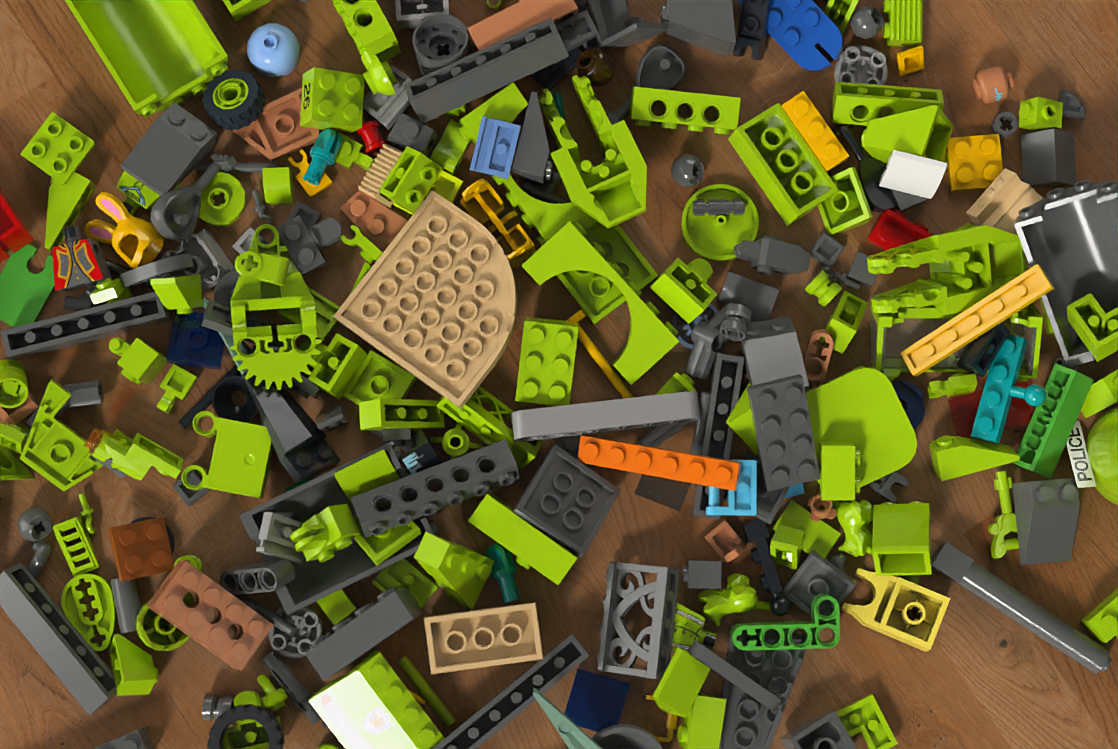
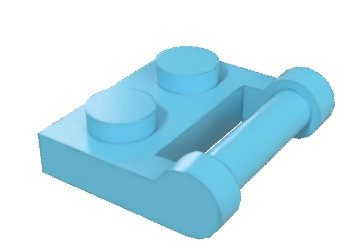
[706,460,757,516]

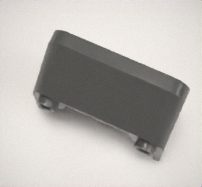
[574,0,668,51]

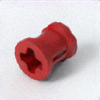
[356,120,387,155]

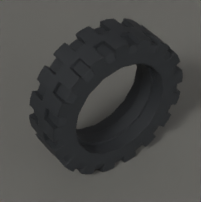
[207,704,285,749]

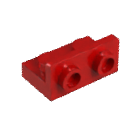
[866,208,933,251]

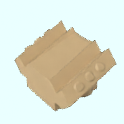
[966,168,1043,268]

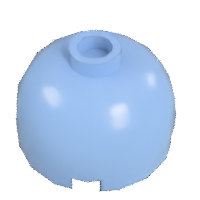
[247,23,301,78]

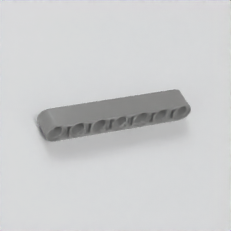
[511,391,701,442]

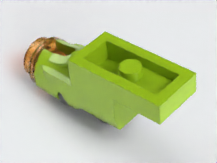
[83,428,184,480]

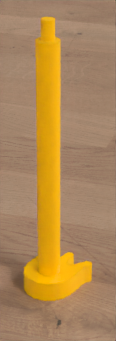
[566,309,633,399]

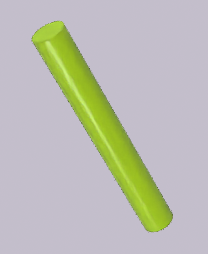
[398,656,456,726]

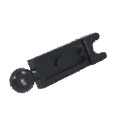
[733,0,772,60]
[741,519,791,616]

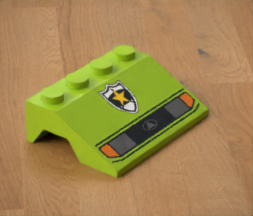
[308,648,445,749]

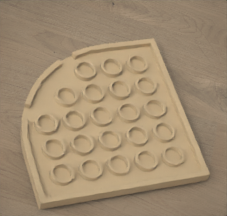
[333,190,517,409]

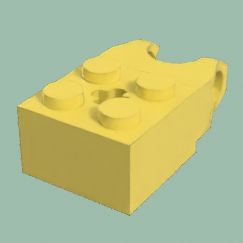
[841,568,950,652]

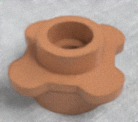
[807,494,837,522]

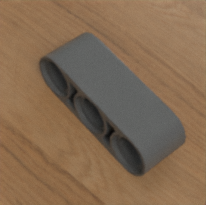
[219,559,295,595]

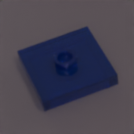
[166,310,225,370]
[564,668,630,732]

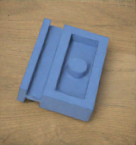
[469,116,521,179]

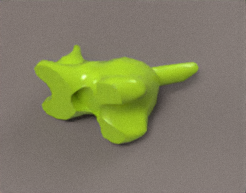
[833,500,874,557]
[697,573,772,626]

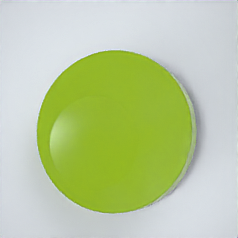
[681,184,759,262]

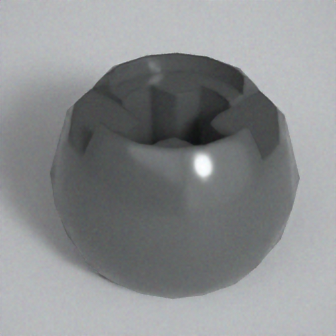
[850,5,884,39]
[671,154,704,188]
[17,507,53,542]

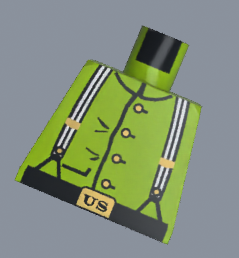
[649,603,717,655]

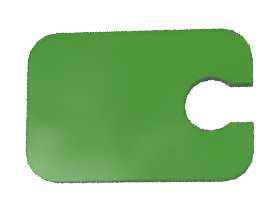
[0,244,55,327]

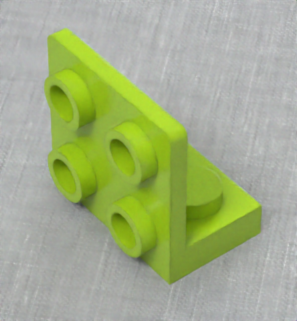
[20,111,95,185]

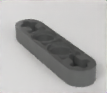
[687,640,782,712]

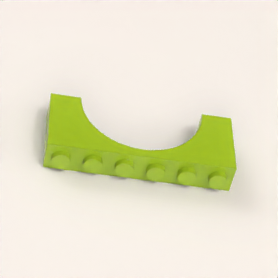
[458,83,598,246]
[521,221,679,385]

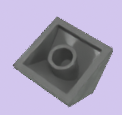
[1020,129,1076,188]

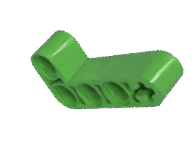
[730,593,840,651]

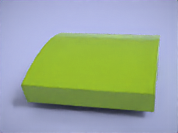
[334,449,402,505]

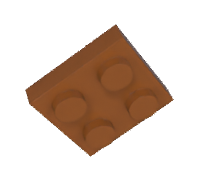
[108,517,174,582]

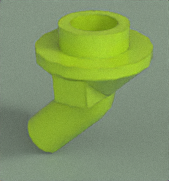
[257,674,288,712]

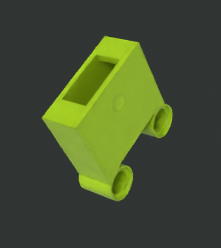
[182,411,274,499]

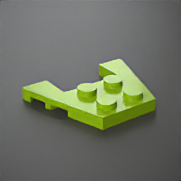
[20,379,132,491]

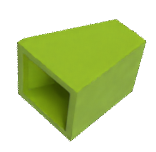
[862,105,954,165]
[872,501,932,576]

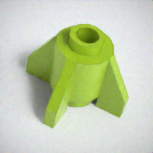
[430,422,484,460]

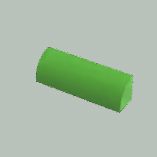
[1012,363,1094,479]

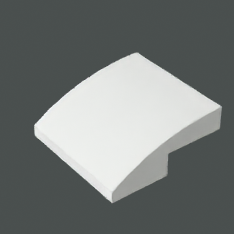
[879,150,947,199]

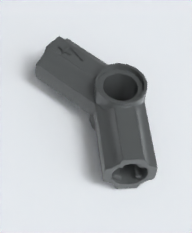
[685,302,733,379]
[26,380,104,427]

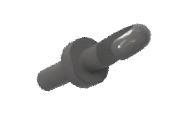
[252,189,272,230]
[822,267,860,290]

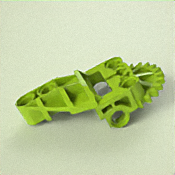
[230,224,321,390]

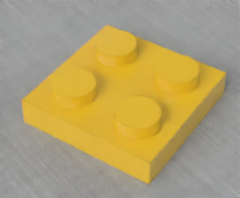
[946,134,1003,192]

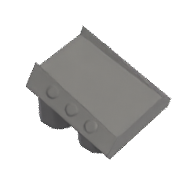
[159,229,234,294]

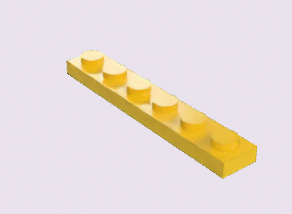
[900,264,1054,377]

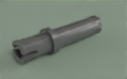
[261,650,321,725]

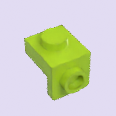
[89,277,133,305]

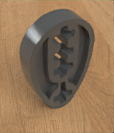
[120,253,194,288]

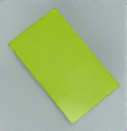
[772,500,841,558]

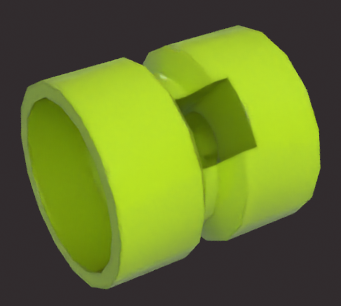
[0,359,28,408]

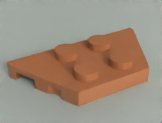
[231,88,321,162]

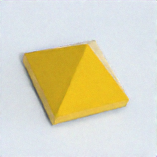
[897,45,925,77]

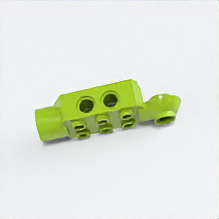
[332,0,401,96]

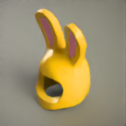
[84,192,165,269]

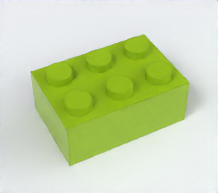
[515,316,579,406]

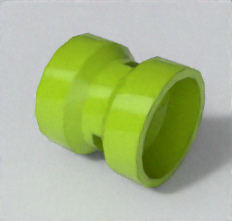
[804,270,842,307]

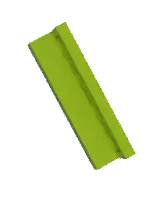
[436,386,544,469]

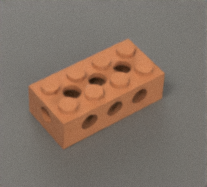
[146,560,273,671]

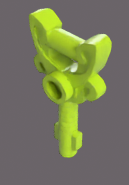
[988,470,1019,559]

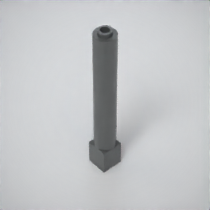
[932,542,1112,674]

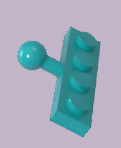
[971,335,1046,444]

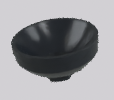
[212,375,259,423]

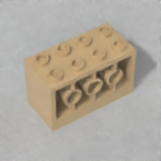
[424,602,543,674]

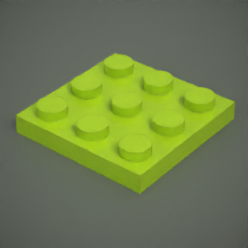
[556,222,658,325]

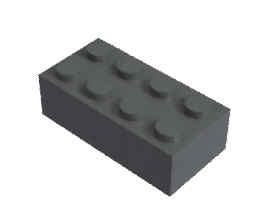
[305,585,424,681]

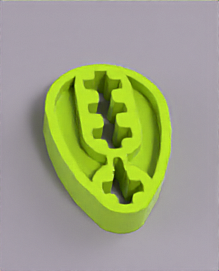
[61,574,118,651]

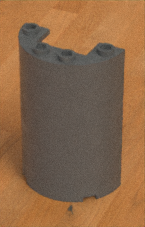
[1014,180,1118,368]
[239,443,440,615]

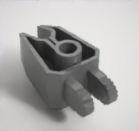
[733,235,811,275]

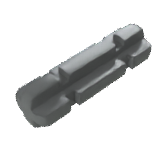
[692,199,745,216]

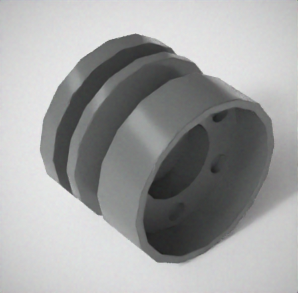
[412,14,472,76]

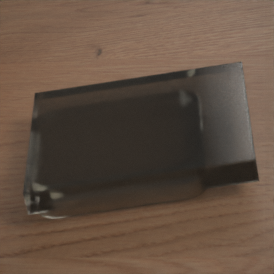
[634,474,691,512]

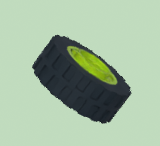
[202,69,265,130]

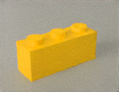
[781,91,849,174]

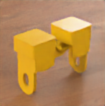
[460,178,536,271]

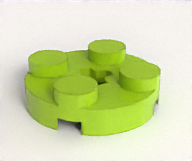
[199,172,247,227]

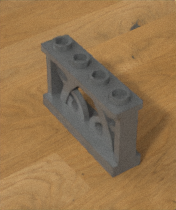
[597,561,680,679]

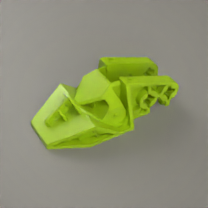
[538,75,647,228]
[866,223,1027,315]

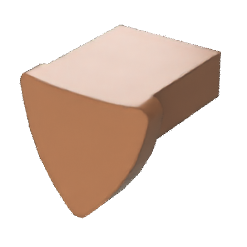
[0,391,38,425]
[703,520,747,564]

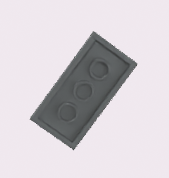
[747,374,820,492]

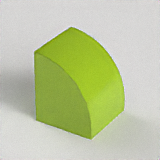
[262,167,294,205]

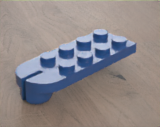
[738,0,843,71]

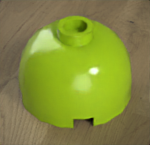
[136,600,189,651]

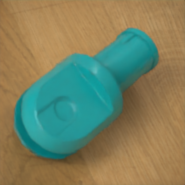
[303,128,342,186]
[485,543,521,603]

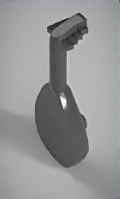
[606,44,688,125]
[151,154,237,242]

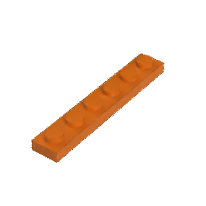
[577,435,741,491]

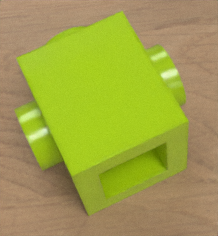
[1019,97,1063,132]

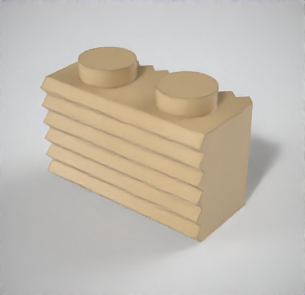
[358,144,403,208]

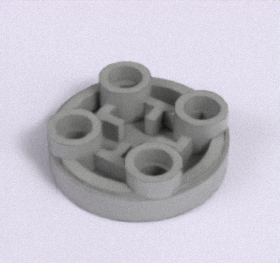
[834,45,888,85]
[268,606,323,658]

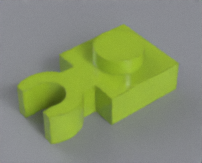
[927,372,978,398]

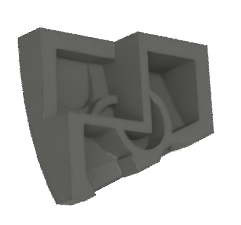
[718,272,779,322]

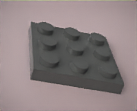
[513,445,621,558]

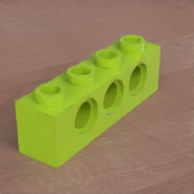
[831,81,944,127]
[629,87,741,135]

